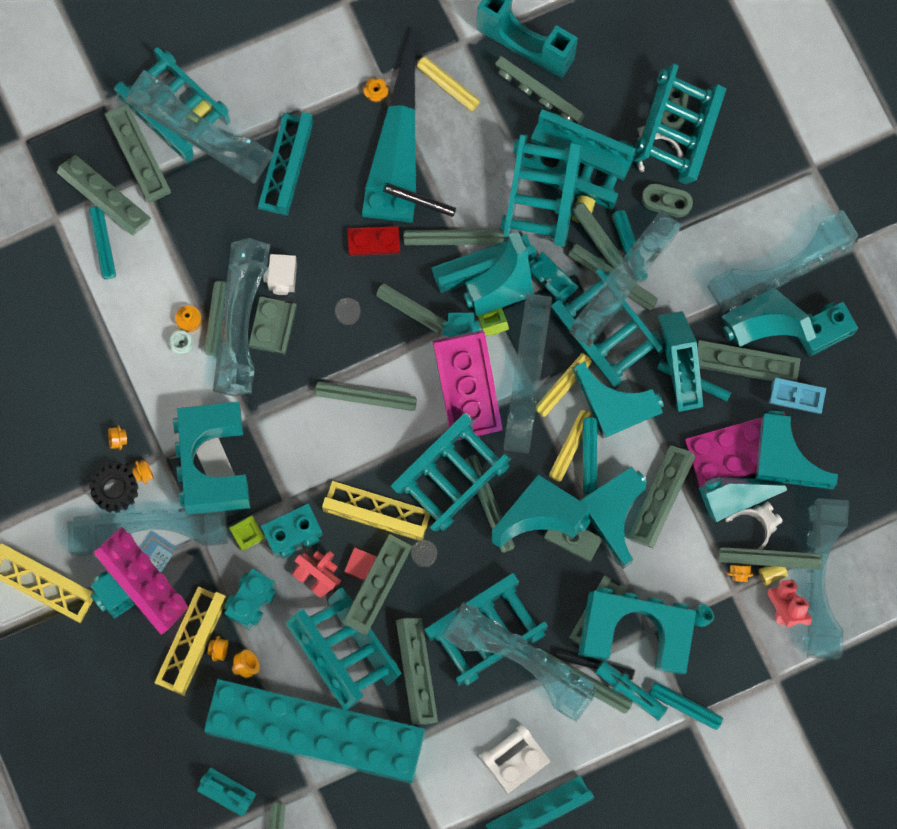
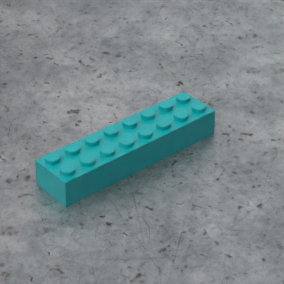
[204,679,425,784]

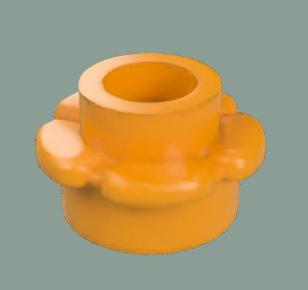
[363,78,388,102]
[108,425,127,451]
[132,460,154,485]
[727,564,753,582]
[208,636,228,662]

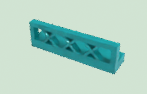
[531,109,636,181]
[258,112,313,216]
[431,234,537,293]
[486,776,594,829]

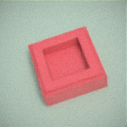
[344,548,376,581]

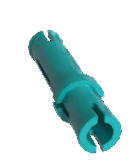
[594,660,668,721]

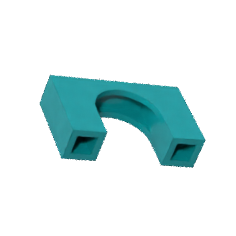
[476,0,578,79]
[173,402,250,515]
[578,587,696,675]

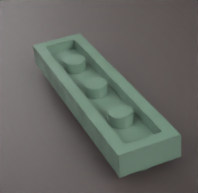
[495,56,585,124]
[105,103,171,204]
[57,155,151,236]
[697,340,801,382]
[627,445,696,548]
[342,534,412,635]
[396,618,438,725]

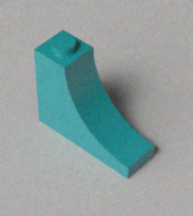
[463,232,534,316]
[721,288,816,347]
[658,311,704,412]
[572,362,664,438]
[755,411,838,489]
[580,467,647,569]
[492,475,591,548]

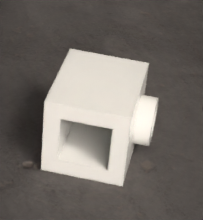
[263,254,297,295]

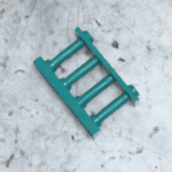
[114,47,230,163]
[634,64,727,184]
[522,113,636,210]
[500,134,583,247]
[551,268,664,389]
[391,413,511,532]
[424,573,548,686]
[285,587,402,711]

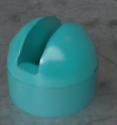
[694,604,714,627]

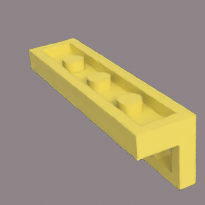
[322,481,431,542]
[0,543,94,623]
[155,587,227,696]

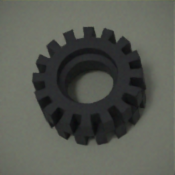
[89,463,139,513]

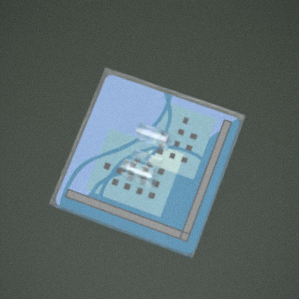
[139,529,194,588]

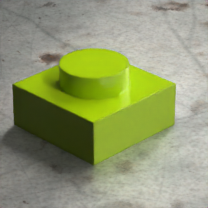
[478,307,509,336]
[229,516,266,552]

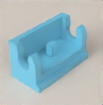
[769,378,826,414]

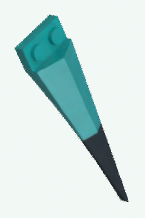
[362,27,416,223]

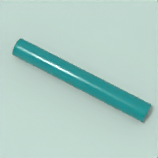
[657,360,731,401]

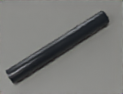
[383,182,456,217]
[556,649,635,680]

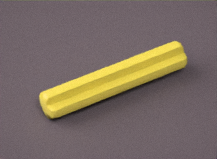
[417,56,480,111]
[535,353,592,417]
[549,410,593,482]

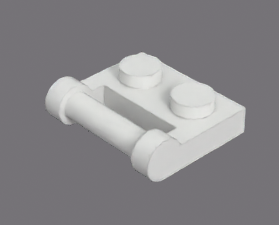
[479,724,551,794]

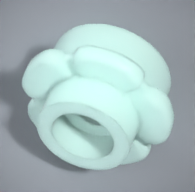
[168,330,194,355]

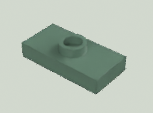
[544,530,603,562]

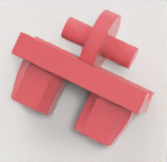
[292,551,342,598]
[767,580,812,627]

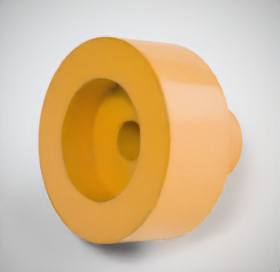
[175,305,202,333]
[232,649,260,678]

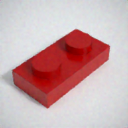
[348,226,400,256]

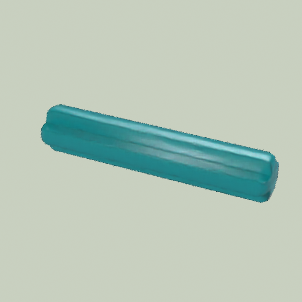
[89,206,116,280]
[612,210,648,283]
[583,417,597,494]
[649,682,723,730]

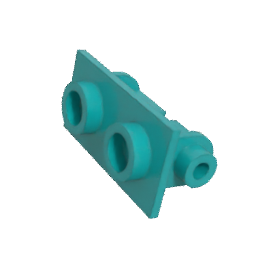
[529,251,578,305]
[197,767,256,817]

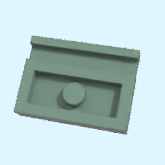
[249,296,297,355]

